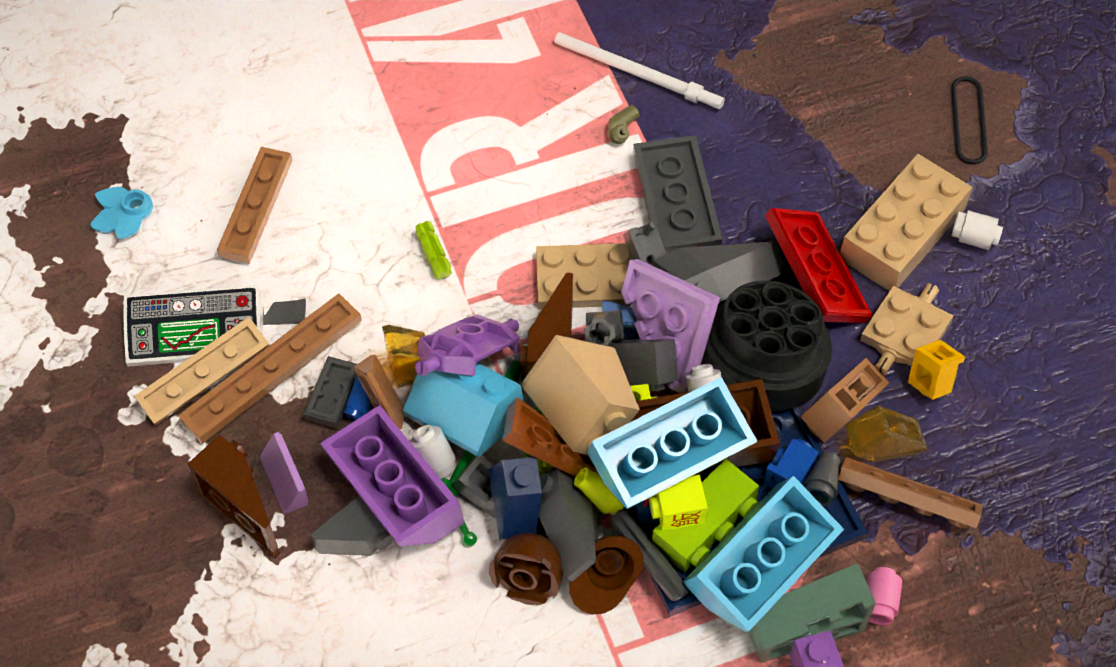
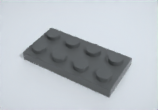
[633,135,723,254]

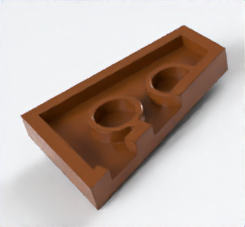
[503,397,599,477]

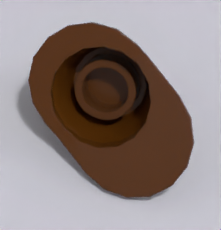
[569,535,644,615]

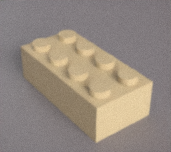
[840,154,973,291]

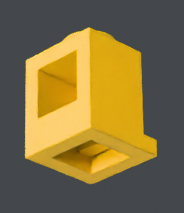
[908,340,965,400]

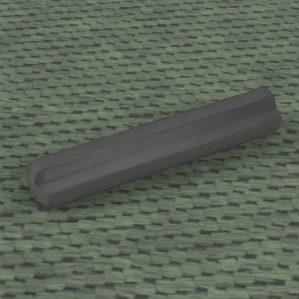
[610,509,689,601]

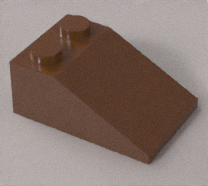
[521,273,573,382]
[188,434,280,559]

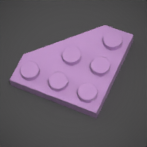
[621,259,720,393]

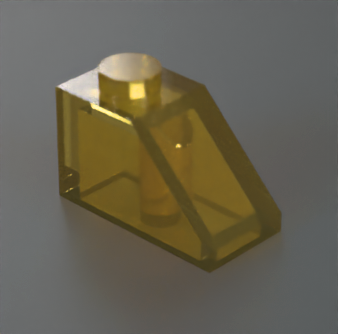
[382,324,425,389]
[845,405,928,462]

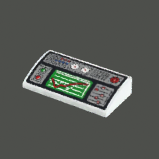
[124,284,263,367]

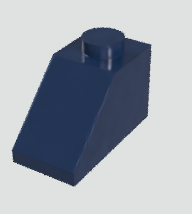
[488,457,542,540]

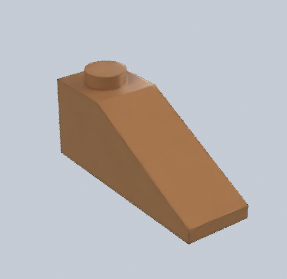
[800,358,889,443]

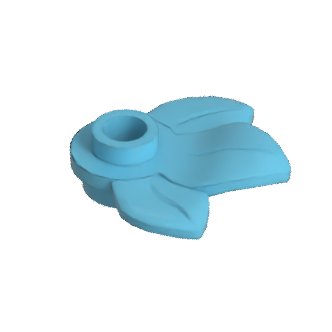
[90,187,153,239]

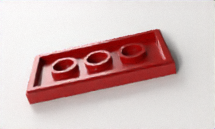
[765,208,873,323]

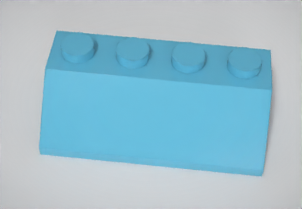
[587,377,757,509]
[682,476,844,632]

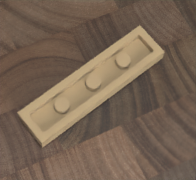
[134,317,270,426]

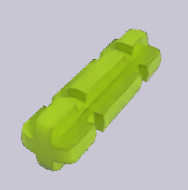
[415,221,452,279]

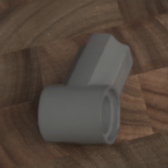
[584,310,624,346]

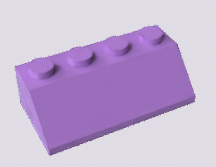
[320,405,465,546]

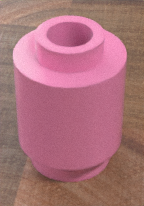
[865,567,902,625]

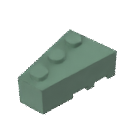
[749,563,876,663]

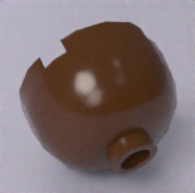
[488,533,564,605]

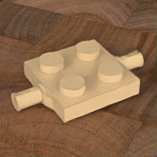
[860,283,954,376]

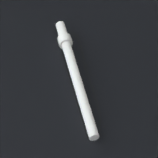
[554,32,725,109]

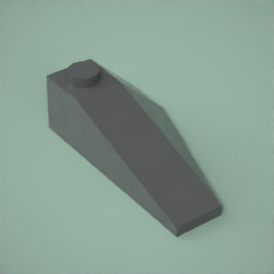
[651,241,790,303]

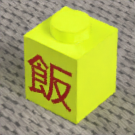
[649,475,708,531]

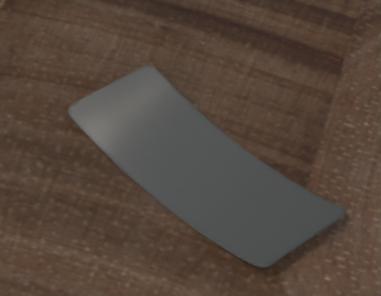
[263,298,306,325]

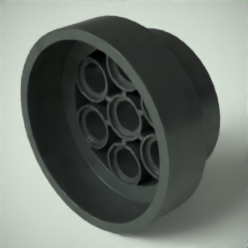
[700,281,832,411]

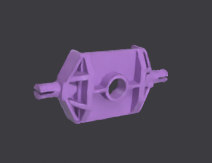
[415,315,520,376]

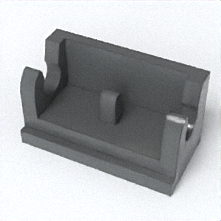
[623,221,667,266]

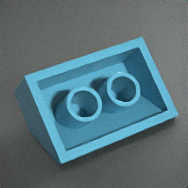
[403,362,524,457]

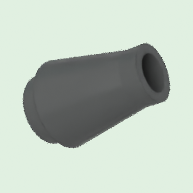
[802,452,840,506]

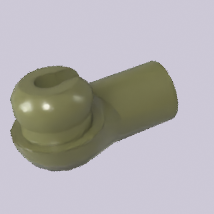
[608,105,640,144]

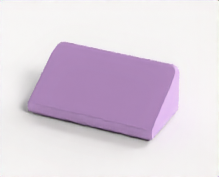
[260,432,309,514]

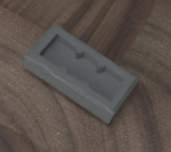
[304,356,357,428]

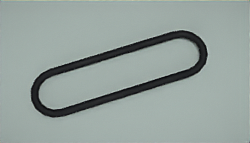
[951,76,988,164]

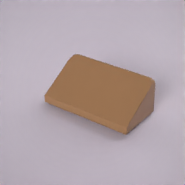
[353,355,404,429]

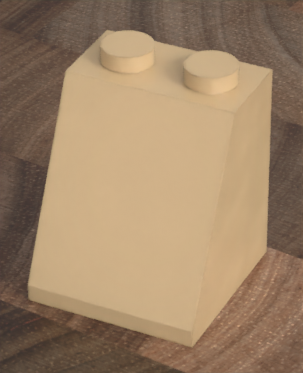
[521,335,640,455]

